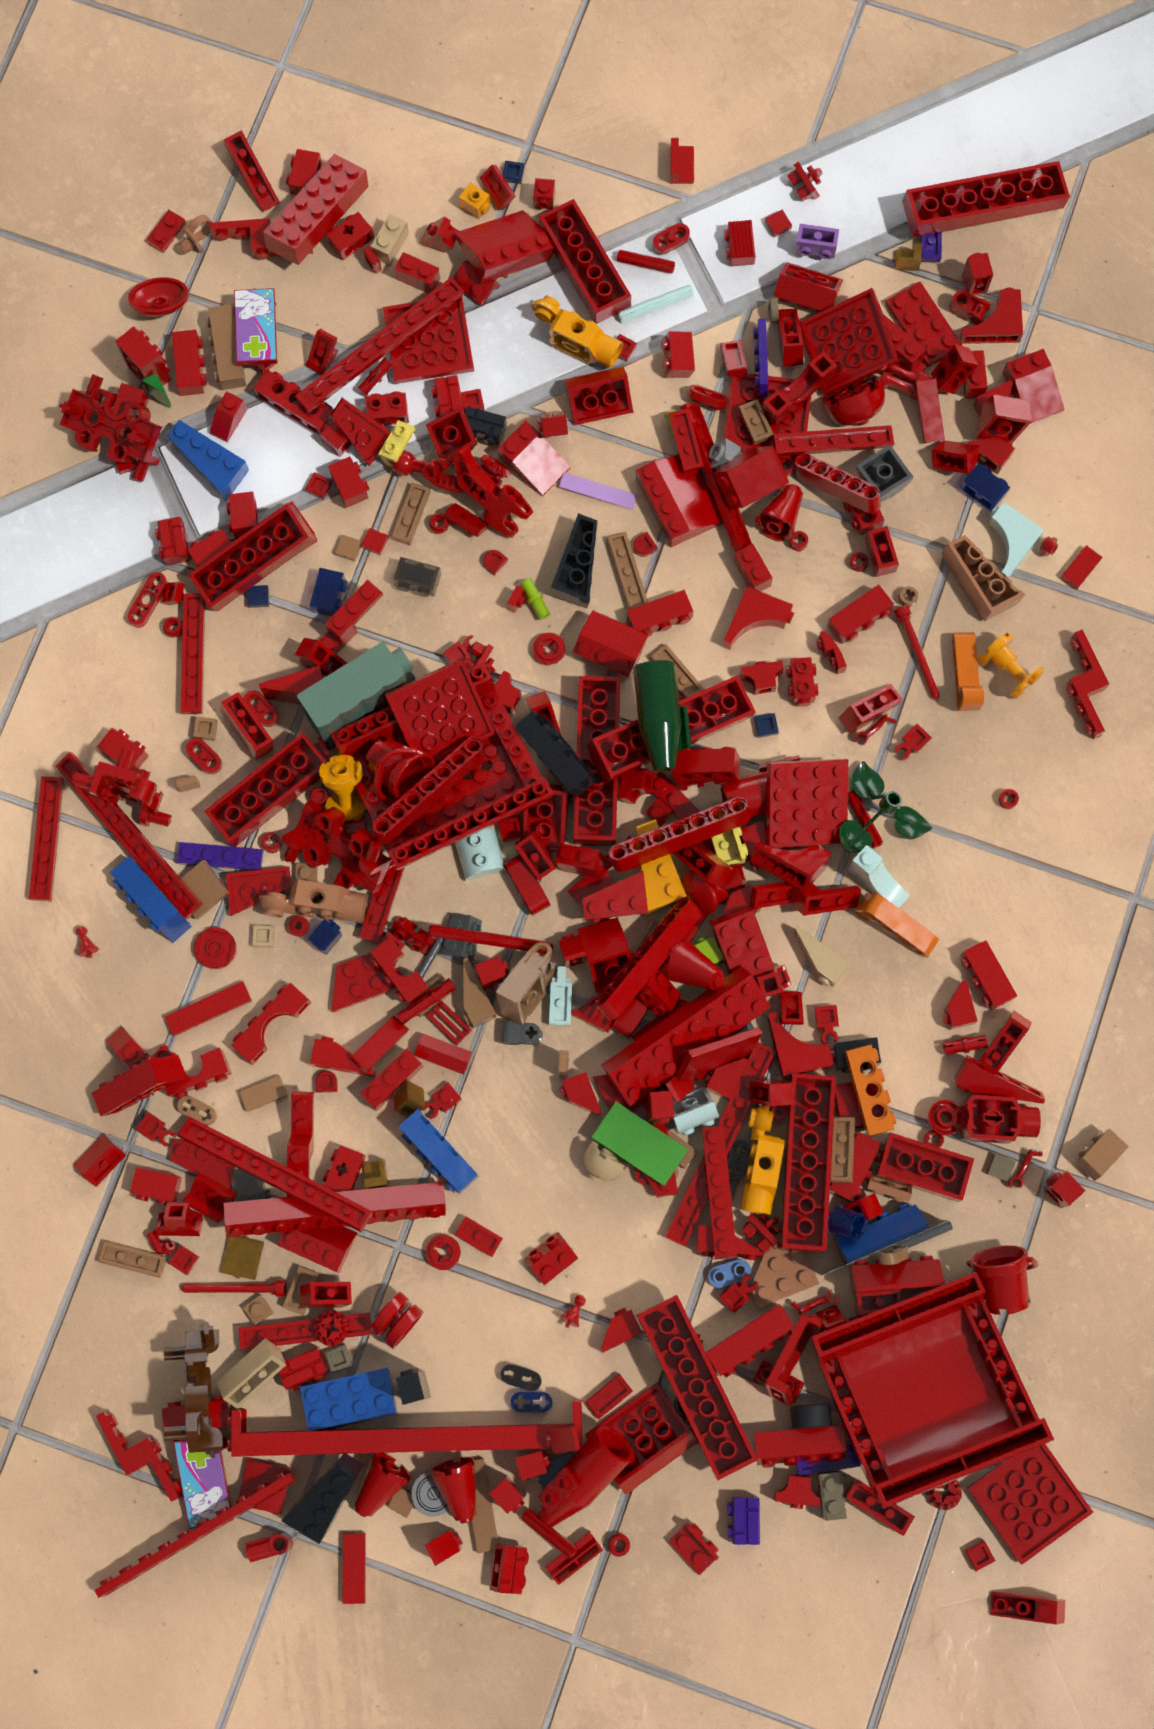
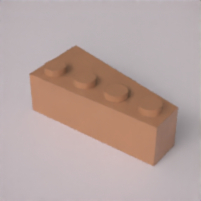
[942,535,1025,621]

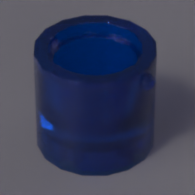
[828,1205,866,1241]

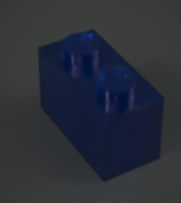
[960,463,1011,512]
[309,568,348,617]

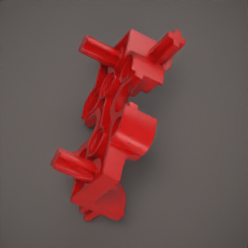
[59,374,162,482]
[71,747,172,827]
[281,800,394,894]

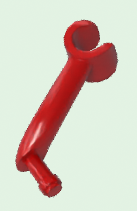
[855,714,897,745]
[1008,1149,1043,1189]
[791,1290,839,1314]

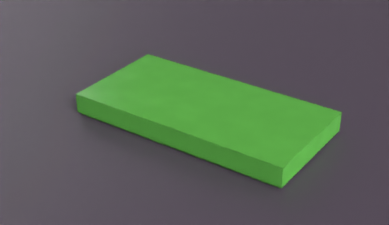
[592,1102,688,1186]

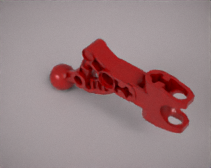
[391,445,533,538]

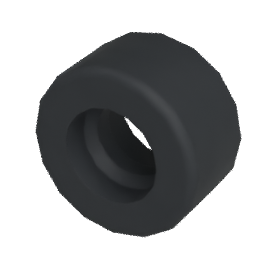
[790,1403,832,1429]

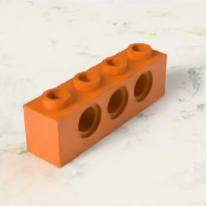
[844,1045,896,1136]

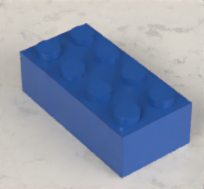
[300,1368,398,1431]

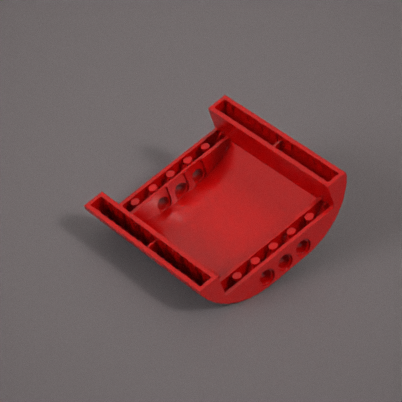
[811,1272,1054,1508]

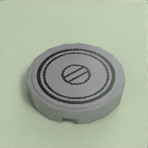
[411,1471,449,1517]

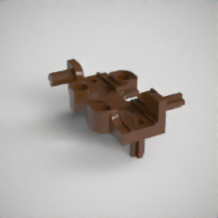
[164,1322,223,1458]

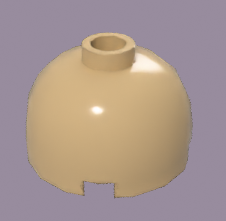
[584,1141,628,1181]

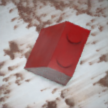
[714,446,789,509]
[577,917,632,992]

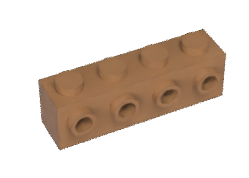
[206,304,246,390]

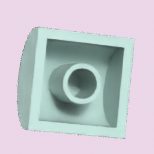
[455,828,506,881]
[671,1086,719,1135]

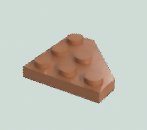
[751,1228,819,1308]

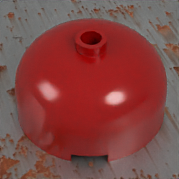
[822,377,885,426]

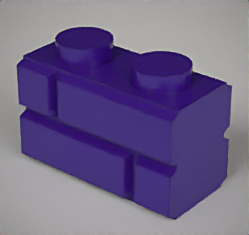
[727,1497,760,1545]

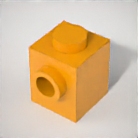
[459,182,491,219]

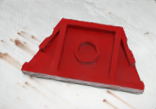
[331,953,405,1013]

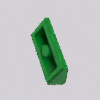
[142,374,171,408]

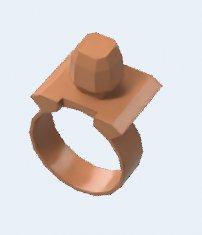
[179,215,212,253]

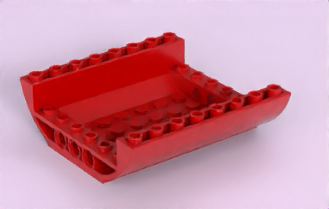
[331,662,554,870]

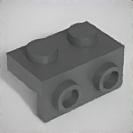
[441,913,482,961]

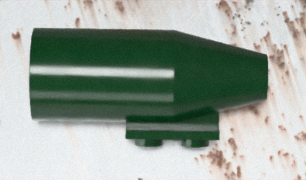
[633,660,691,772]

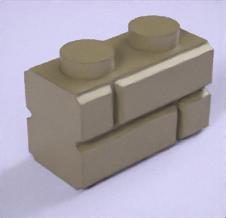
[817,1471,847,1521]

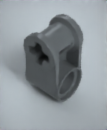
[501,1021,543,1045]

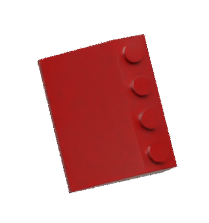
[454,210,555,284]
[636,455,724,547]
[584,1383,698,1495]

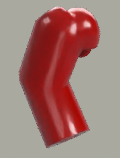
[146,1230,176,1255]

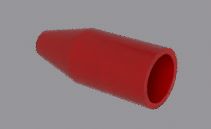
[720,755,800,818]
[537,1426,633,1527]

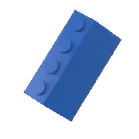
[834,1203,930,1264]

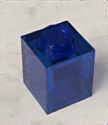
[308,919,343,955]

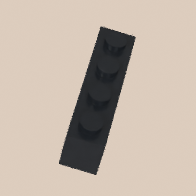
[396,1368,431,1405]

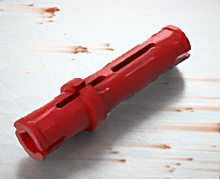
[396,978,456,1025]

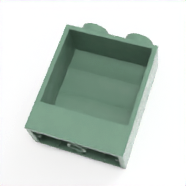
[296,641,416,750]

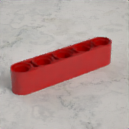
[794,454,881,513]

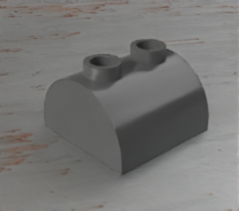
[856,444,913,502]

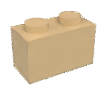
[371,214,409,266]

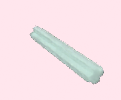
[618,285,694,323]

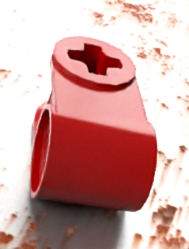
[949,290,991,325]

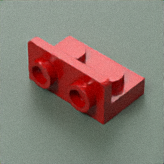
[668,1522,719,1575]

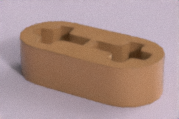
[177,1096,217,1126]
[878,1245,909,1265]

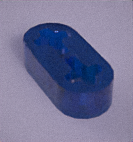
[510,1392,553,1413]

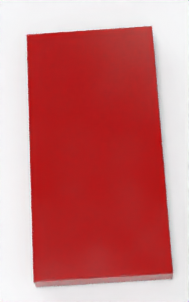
[676,1028,763,1081]

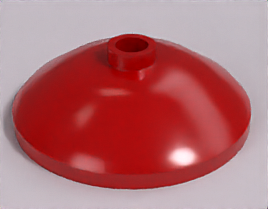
[128,277,189,317]

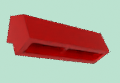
[414,1034,472,1075]
[545,1531,603,1585]

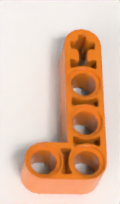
[952,632,984,711]
[855,893,939,958]

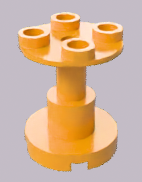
[977,632,1044,699]
[319,755,366,821]

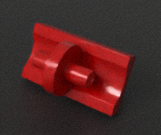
[787,162,823,201]
[463,641,495,675]
[741,1213,781,1254]

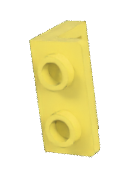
[379,420,415,468]
[711,827,748,866]

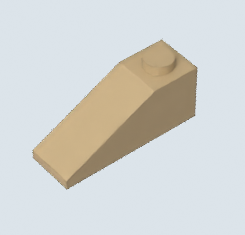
[794,926,850,987]

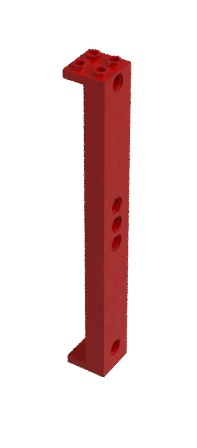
[227,1400,583,1457]

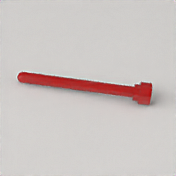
[893,605,940,700]
[181,1279,287,1297]

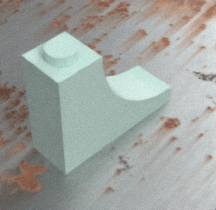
[989,502,1044,578]
[848,845,910,908]

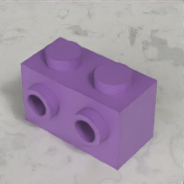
[795,223,839,259]

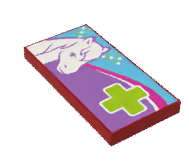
[234,288,278,366]
[173,1439,234,1529]

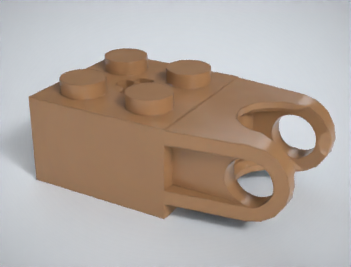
[496,943,556,1025]

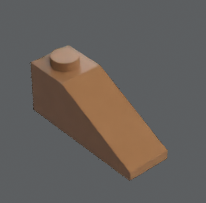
[462,958,497,1029]

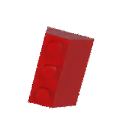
[774,262,843,313]
[564,366,633,425]
[573,610,649,678]
[277,1226,358,1273]

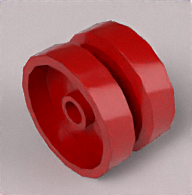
[369,1292,424,1349]

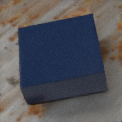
[503,160,525,184]
[248,585,269,608]
[754,713,779,738]

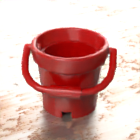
[365,737,435,804]
[966,1245,1039,1315]

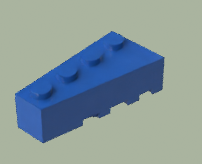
[167,420,249,502]
[110,856,192,943]
[398,1109,479,1194]

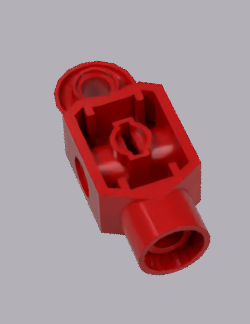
[928,1095,1041,1144]

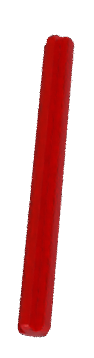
[428,924,554,954]

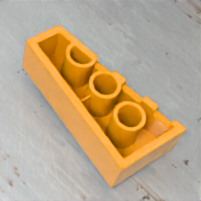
[636,819,686,916]

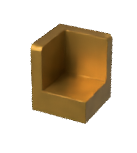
[895,243,922,271]
[394,1080,425,1118]
[363,1159,388,1189]

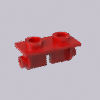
[391,916,435,955]

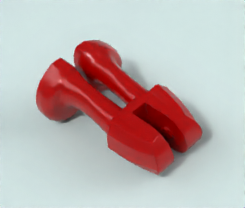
[880,364,933,400]

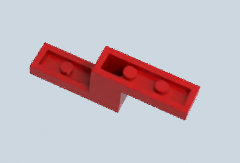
[210,218,313,259]
[300,579,383,669]
[1066,629,1109,739]
[750,882,861,916]
[287,1091,314,1197]
[96,1411,183,1502]

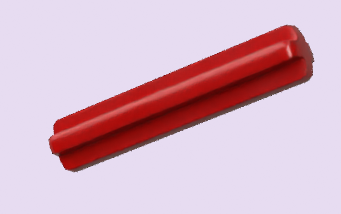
[617,250,675,273]
[848,791,883,849]
[522,1509,577,1559]

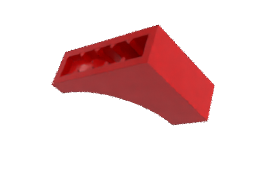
[959,287,1023,344]
[723,586,795,650]
[750,842,832,892]
[767,1012,836,1079]

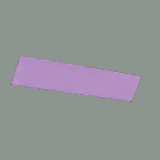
[559,472,637,510]

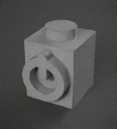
[709,438,741,470]

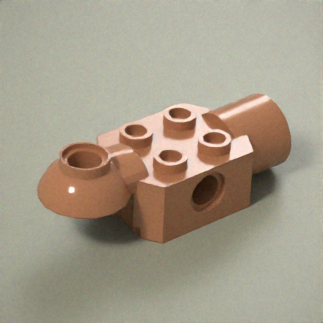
[259,879,368,923]

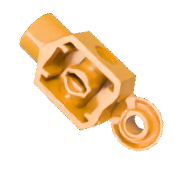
[530,295,623,368]
[741,1105,785,1215]

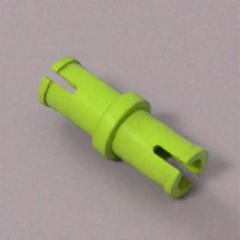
[520,578,551,620]

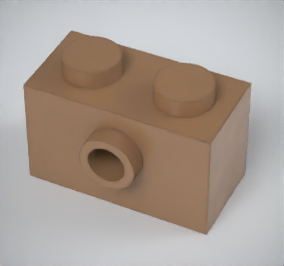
[1075,1128,1129,1181]

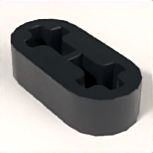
[727,1140,750,1181]
[501,1364,542,1391]

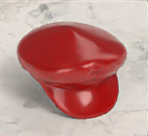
[681,870,729,916]

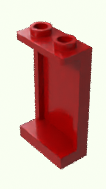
[765,1314,824,1406]

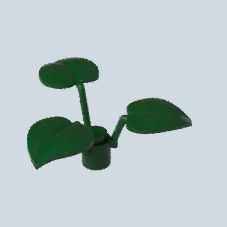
[839,761,932,853]

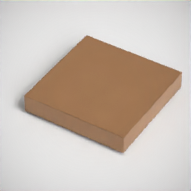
[181,860,229,919]

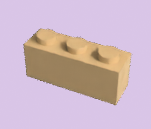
[217,1338,286,1409]

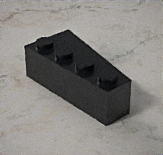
[549,513,598,609]
[515,710,597,797]
[282,1453,364,1544]

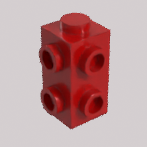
[786,657,819,706]

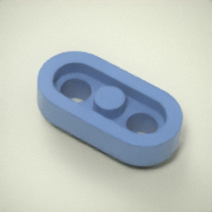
[708,1259,751,1288]

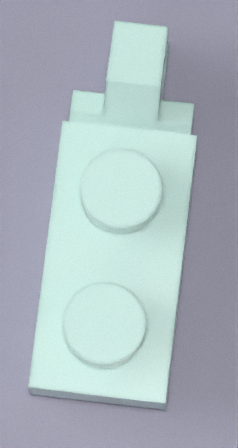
[549,966,572,1026]

